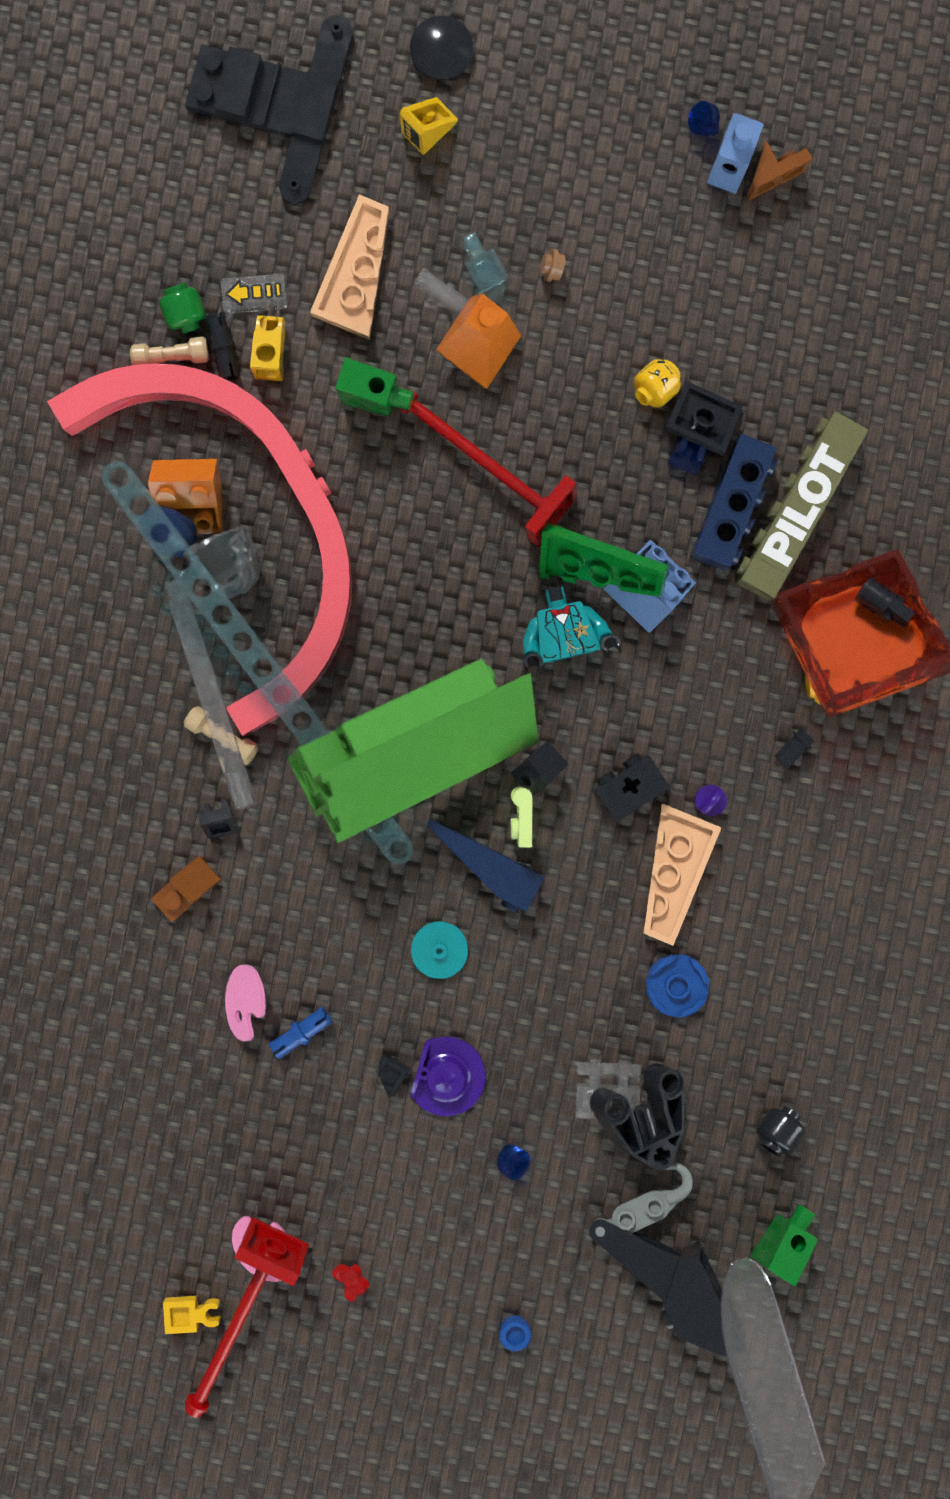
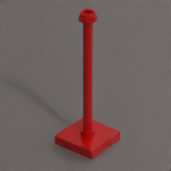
[400,391,577,548]
[185,1217,309,1418]

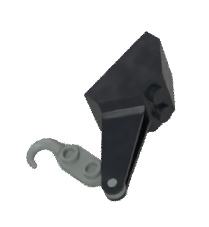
[589,1162,742,1357]

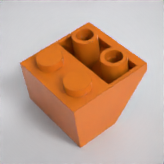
[148,459,223,534]

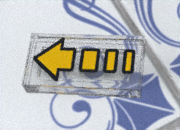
[220,273,288,314]

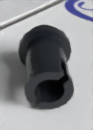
[774,728,815,769]

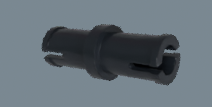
[205,312,240,381]

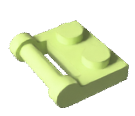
[511,786,532,847]

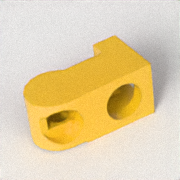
[250,315,285,381]

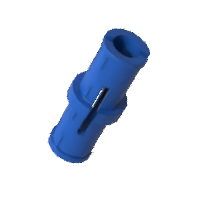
[269,1006,333,1060]

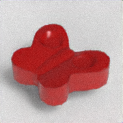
[332,1264,370,1302]

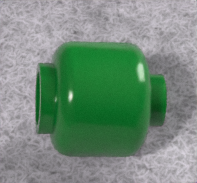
[159,283,206,334]

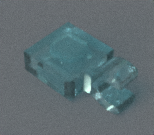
[463,232,508,294]

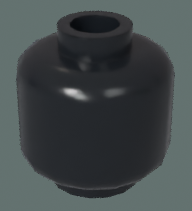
[756,1106,805,1157]

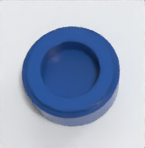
[499,1315,531,1351]

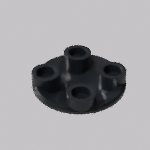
[410,15,473,81]

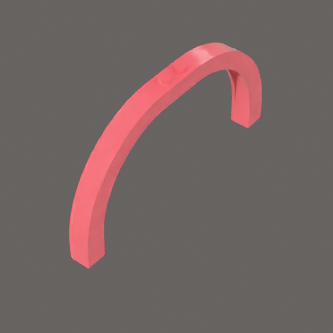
[47,363,352,736]

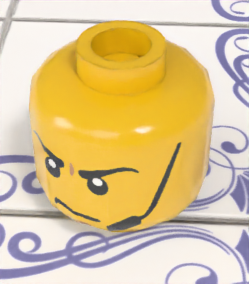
[633,359,681,408]

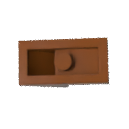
[746,141,812,201]
[151,856,221,922]

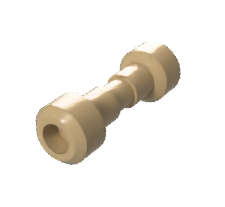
[130,336,210,365]
[184,706,259,765]

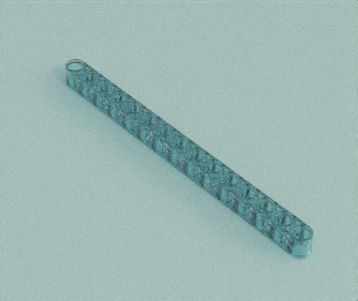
[102,462,413,864]

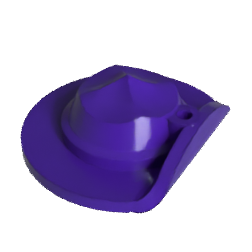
[410,1036,486,1116]

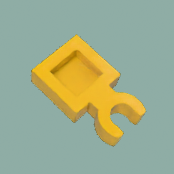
[163,1296,221,1334]

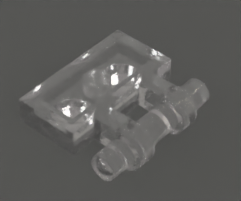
[575,1059,641,1119]

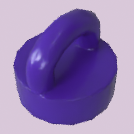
[694,785,727,817]

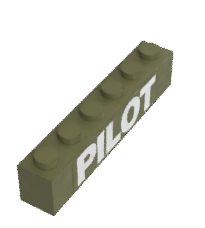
[736,411,868,601]

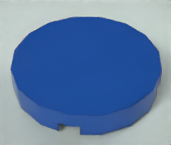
[646,954,709,1017]

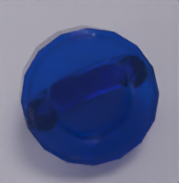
[688,101,720,137]
[497,1144,530,1181]

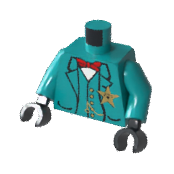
[522,586,622,675]

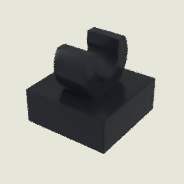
[199,799,240,839]

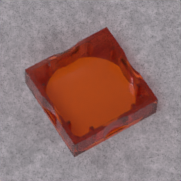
[775,549,950,718]

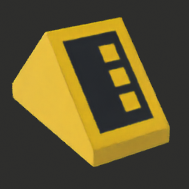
[399,97,458,155]

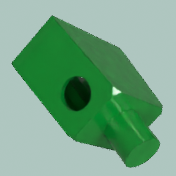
[335,357,414,416]
[750,1204,817,1287]

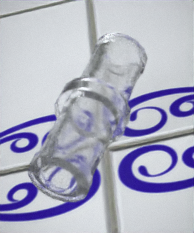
[413,267,469,315]

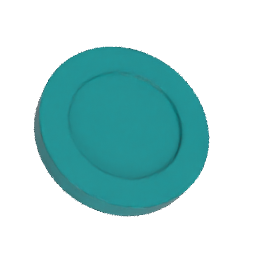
[411,921,468,979]

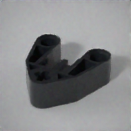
[589,1063,685,1171]

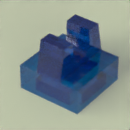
[667,436,708,476]

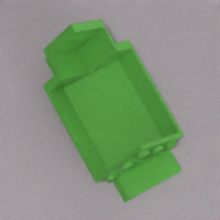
[287,659,538,843]

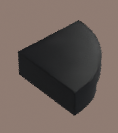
[379,1052,410,1097]

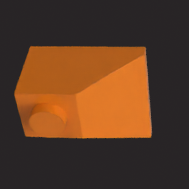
[436,293,521,389]

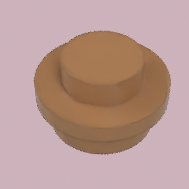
[540,248,565,282]

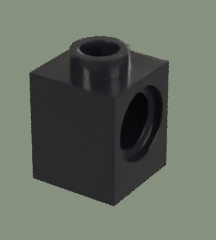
[511,740,569,796]

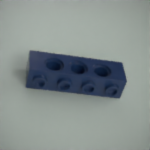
[689,434,778,571]

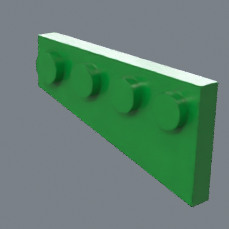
[539,523,669,597]

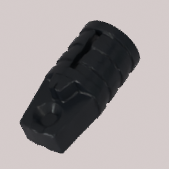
[855,577,915,628]

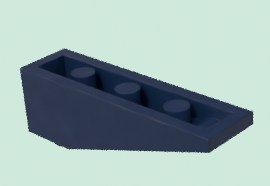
[427,817,544,913]

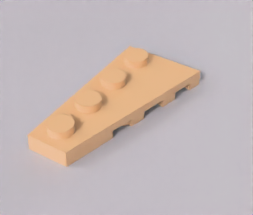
[310,195,389,340]
[644,804,721,946]

